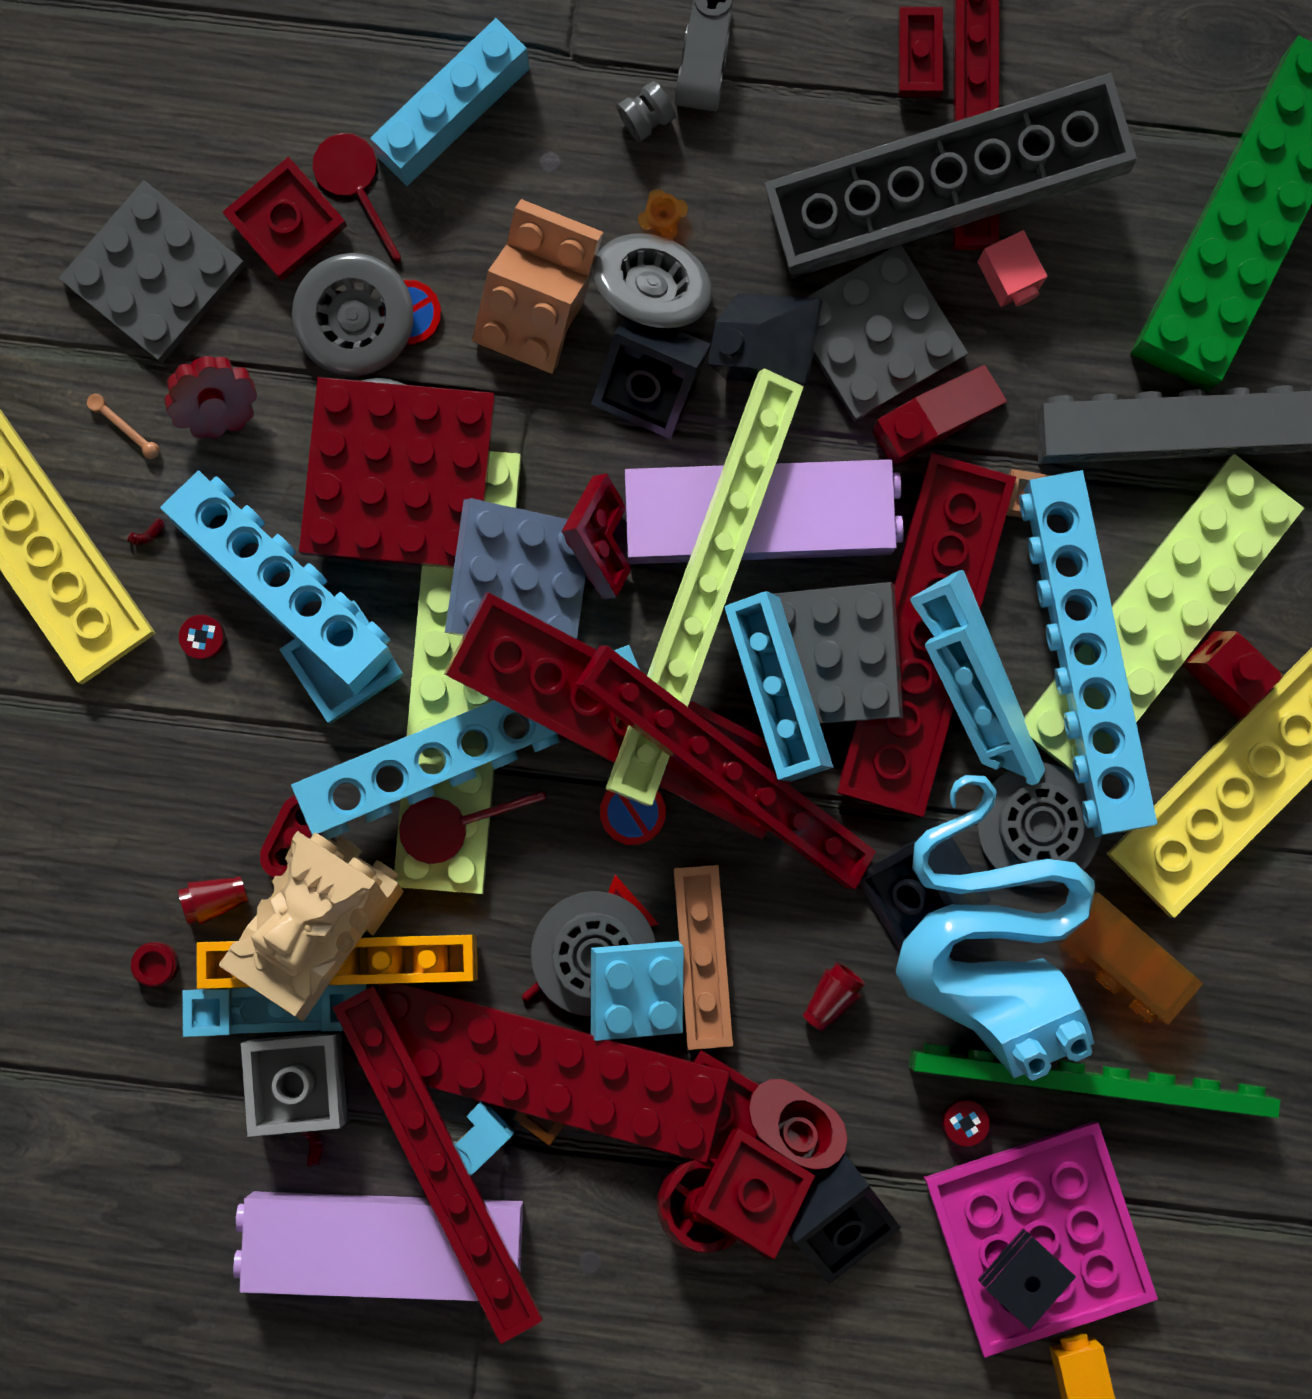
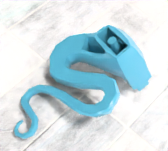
[896,775,1095,1081]

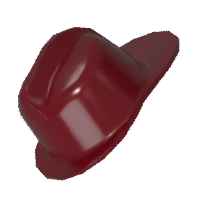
[748,1079,847,1170]

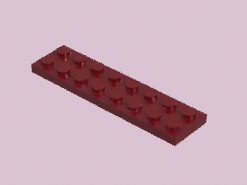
[836,453,1017,818]
[444,592,791,839]
[357,983,730,1163]

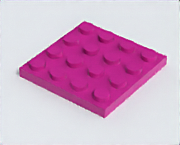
[924,1121,1158,1357]

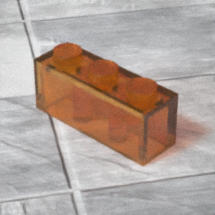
[1060,893,1203,1025]

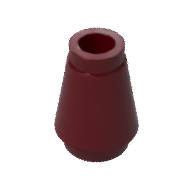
[178,876,248,925]
[802,962,865,1032]

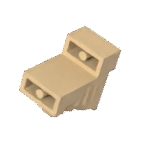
[219,831,404,1022]

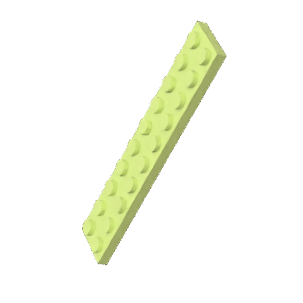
[394,451,521,894]

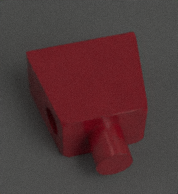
[1182,631,1283,720]

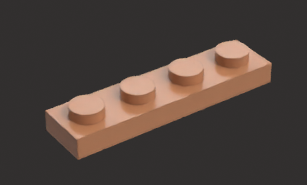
[674,865,733,1050]

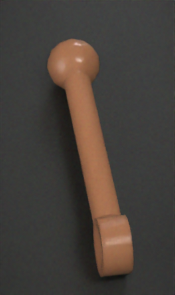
[87,394,160,459]

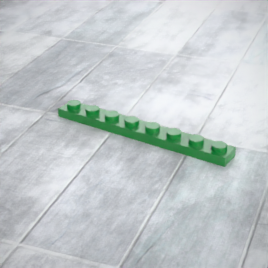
[909,1043,1280,1118]

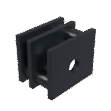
[978,1228,1076,1330]

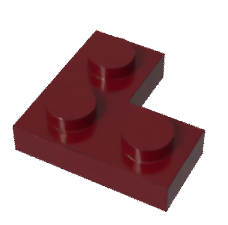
[561,473,631,600]

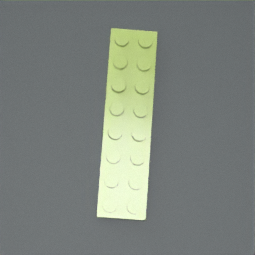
[1024,454,1304,773]

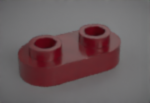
[260,795,322,878]

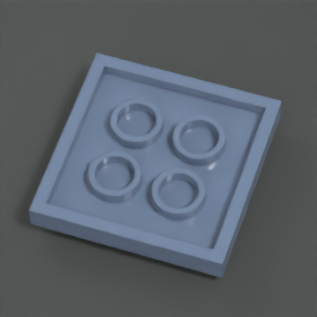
[445,498,586,639]

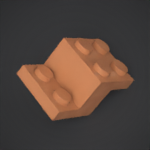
[472,199,603,374]

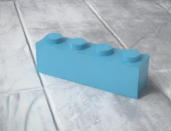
[370,18,530,186]
[724,591,834,782]

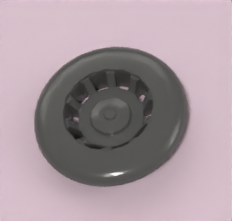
[593,233,712,328]
[292,253,413,376]
[978,763,1101,887]
[531,891,655,1016]

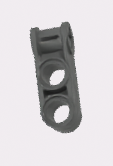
[674,0,733,112]

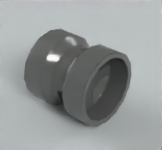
[616,81,676,142]

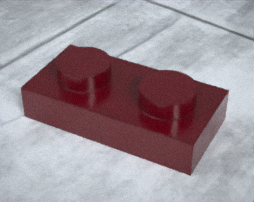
[898,6,943,98]

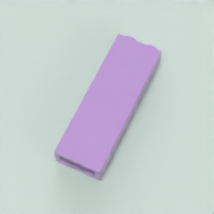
[625,460,903,564]
[233,1191,523,1301]

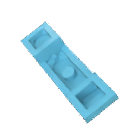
[182,984,367,1037]

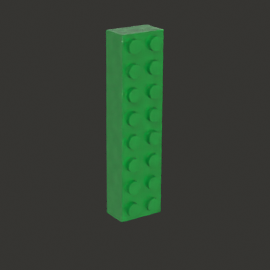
[1130,35,1312,393]

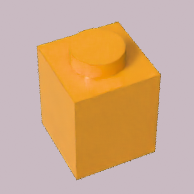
[1049,1333,1115,1399]

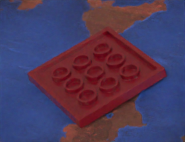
[299,377,496,569]

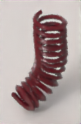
[127,518,165,546]
[302,1131,323,1167]

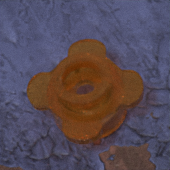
[638,189,688,240]

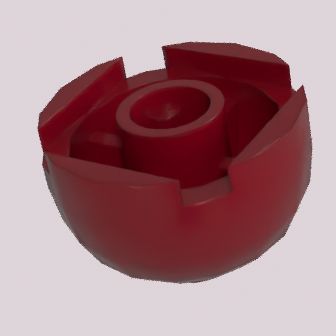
[656,1159,737,1253]

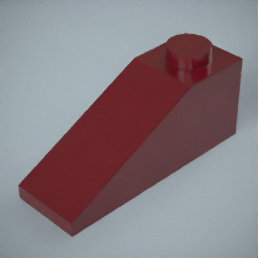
[872,365,1007,468]

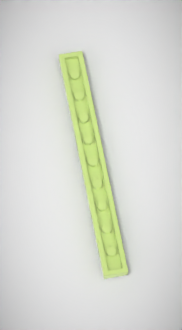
[605,368,803,806]

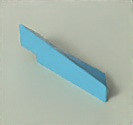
[910,570,1045,785]

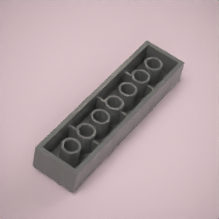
[764,73,1137,279]

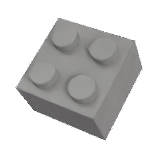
[241,1031,348,1137]

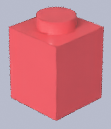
[978,230,1048,307]

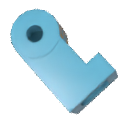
[454,1101,514,1175]

